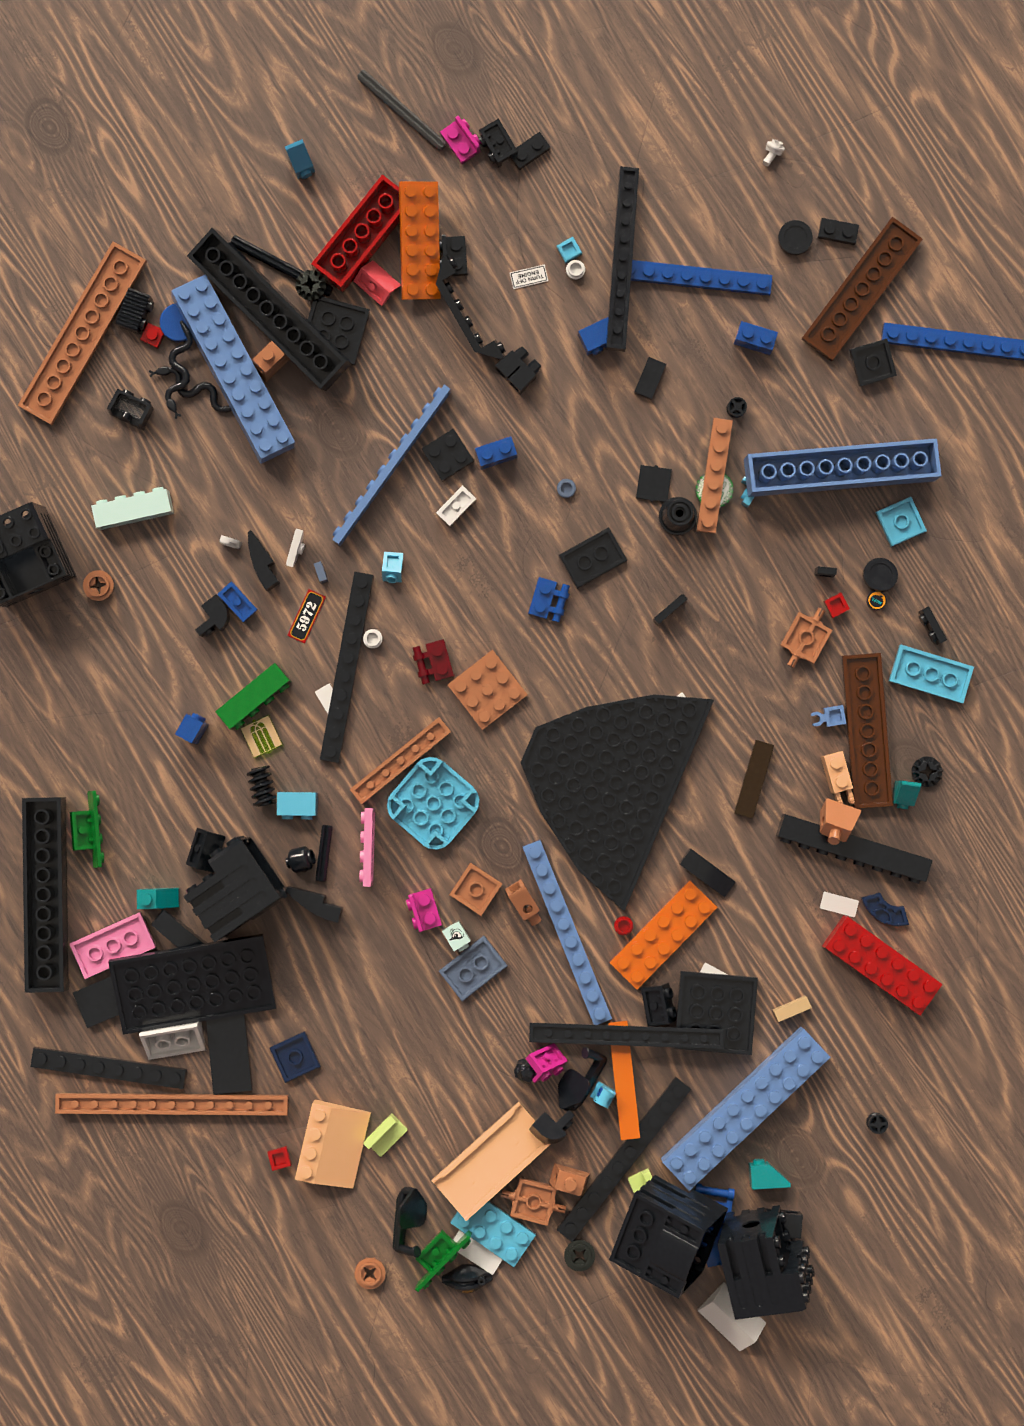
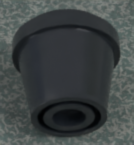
[659,497,697,536]

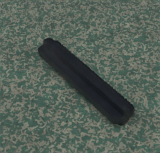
[315,825,333,882]

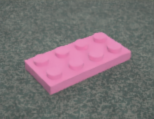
[359,808,375,887]
[69,912,157,979]

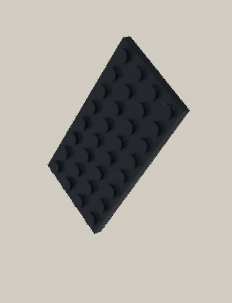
[108,934,277,1035]

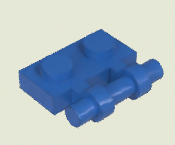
[528,577,570,623]

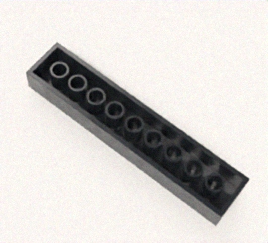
[187,228,352,391]
[22,797,69,993]

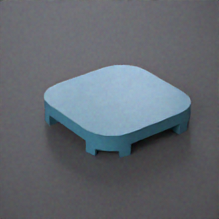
[387,757,480,850]

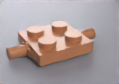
[780,608,833,668]
[501,1177,566,1226]

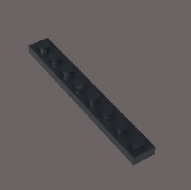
[30,1047,187,1089]

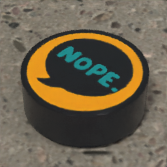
[866,591,887,610]

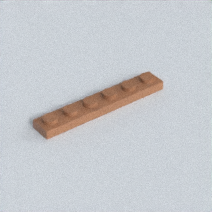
[696,418,733,534]
[350,717,451,804]

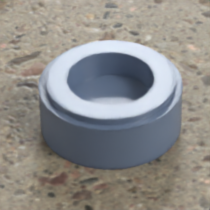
[557,479,576,498]

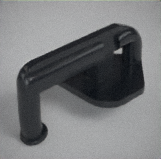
[558,1047,607,1112]
[393,1187,427,1258]

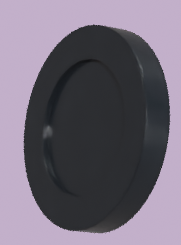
[778,220,813,255]
[863,558,898,592]

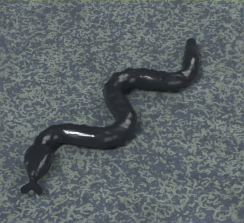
[165,321,193,419]
[149,366,232,413]

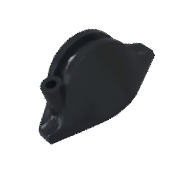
[442,1264,493,1293]

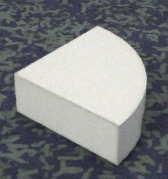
[219,535,242,549]

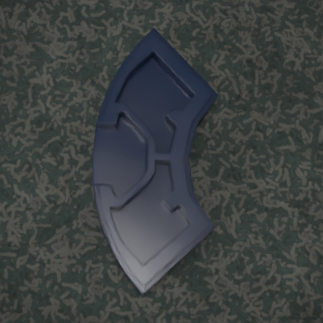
[861,892,909,926]

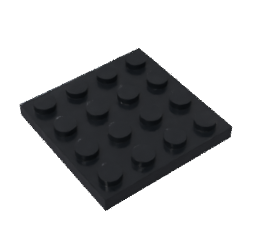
[674,971,758,1055]

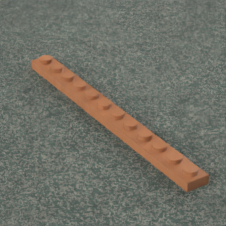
[55,1093,288,1115]

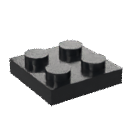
[849,338,897,386]
[422,428,474,482]

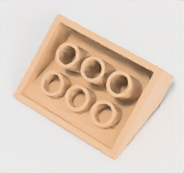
[295,1100,371,1189]

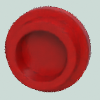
[614,916,633,936]

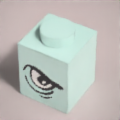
[442,921,471,952]

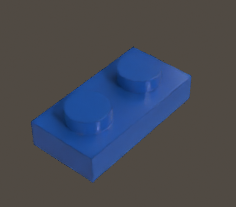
[218,581,258,622]

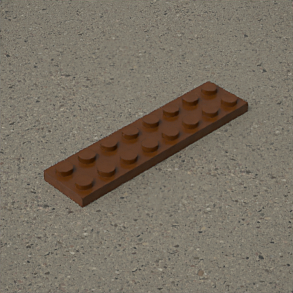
[801,217,923,362]
[842,653,893,809]

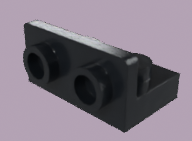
[478,118,518,168]
[439,234,468,276]
[641,983,677,1026]

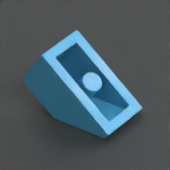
[285,139,315,179]

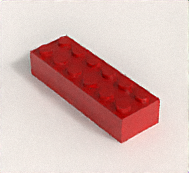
[311,174,400,293]
[822,915,943,1016]

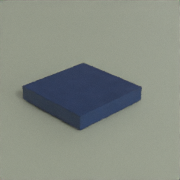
[270,1031,321,1083]

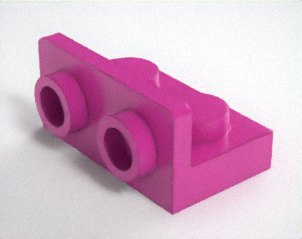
[440,116,481,164]
[406,888,442,933]
[526,1043,568,1083]

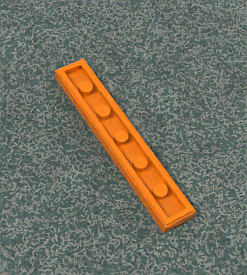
[608,1021,640,1140]

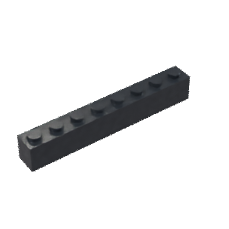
[776,814,933,884]

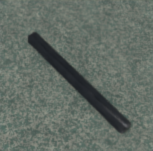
[230,235,333,296]

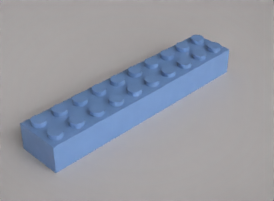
[171,275,295,464]
[744,439,942,497]
[661,1026,831,1191]

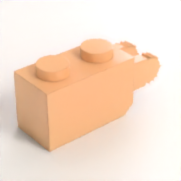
[821,751,855,805]

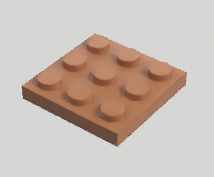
[448,650,528,730]

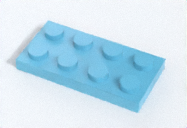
[889,644,974,704]
[450,1201,536,1267]

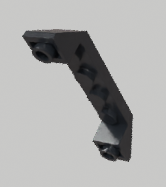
[436,255,506,359]

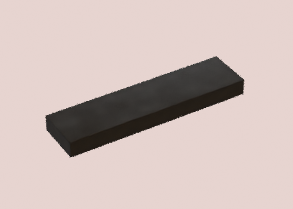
[734,740,774,819]

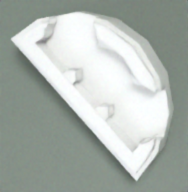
[286,529,305,567]

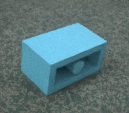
[277,792,318,820]

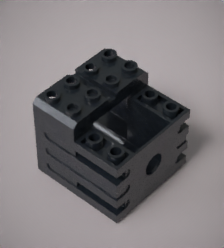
[0,502,77,607]
[183,836,288,943]
[609,1175,728,1299]
[717,1205,815,1320]

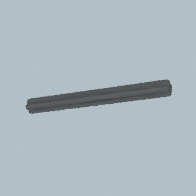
[357,70,446,151]

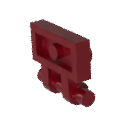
[413,639,454,685]

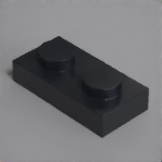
[511,132,550,170]
[817,218,859,245]
[918,606,947,645]

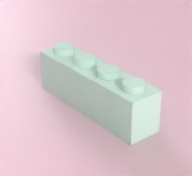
[91,487,174,530]

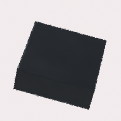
[814,566,837,578]

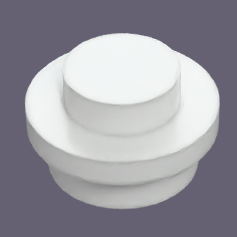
[566,260,585,280]
[363,629,382,648]

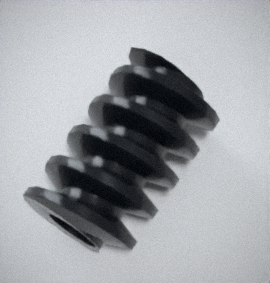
[247,765,276,807]

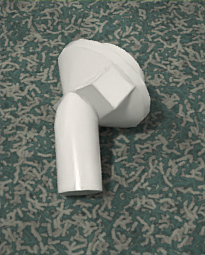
[763,139,785,167]

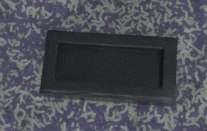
[634,357,666,400]
[653,594,687,625]

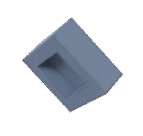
[314,561,328,584]

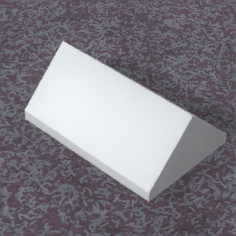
[139,1022,206,1060]
[698,1282,766,1351]

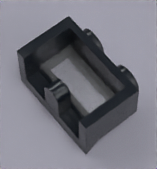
[107,389,154,431]

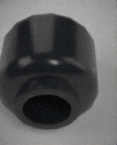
[286,846,316,873]

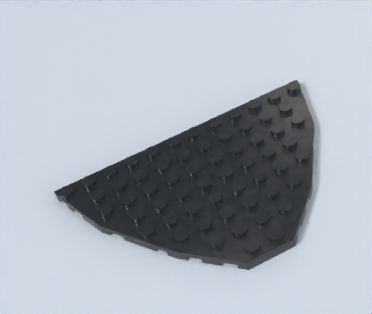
[520,694,714,911]

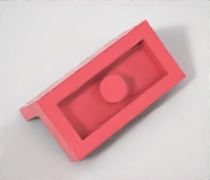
[353,260,401,306]

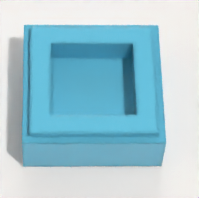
[556,237,582,263]

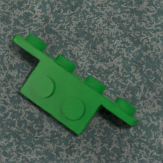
[70,791,104,868]
[415,1230,472,1292]

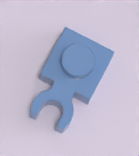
[811,705,846,727]

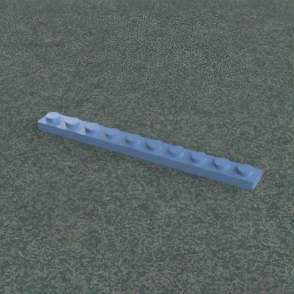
[332,385,451,546]
[523,840,612,1025]

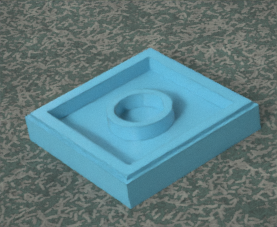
[875,497,927,547]

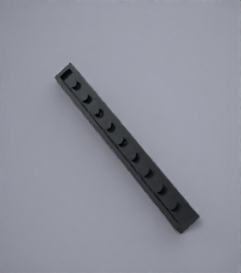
[606,166,639,352]
[320,572,374,763]
[529,1023,724,1049]
[557,1076,691,1242]

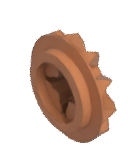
[83,570,114,601]
[354,1257,385,1289]

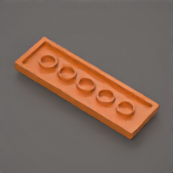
[399,181,441,300]
[609,880,718,990]

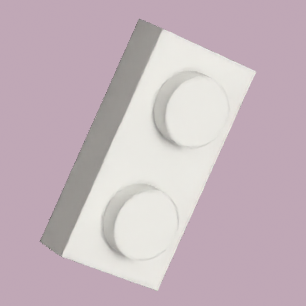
[436,485,476,527]

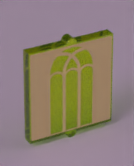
[240,715,283,759]

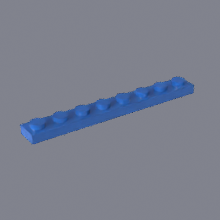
[631,260,772,296]
[881,323,1024,361]

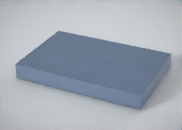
[439,936,508,1002]

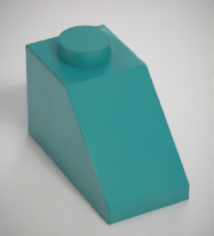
[892,781,922,809]
[137,888,179,909]
[748,1159,791,1190]

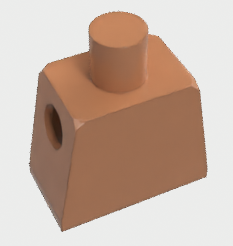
[252,341,290,382]
[820,798,861,845]
[505,879,542,926]
[549,1163,590,1196]

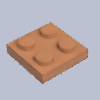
[449,862,502,916]

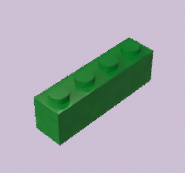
[215,663,291,730]

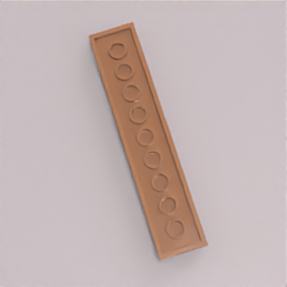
[18,241,147,425]

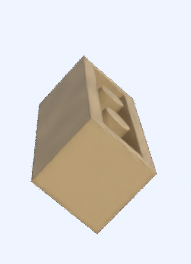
[773,996,812,1022]

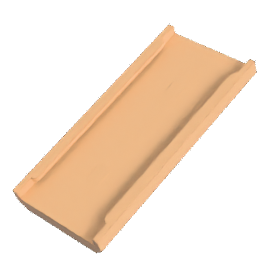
[431,1102,551,1221]

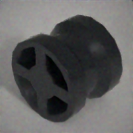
[726,397,747,418]
[866,1112,888,1134]

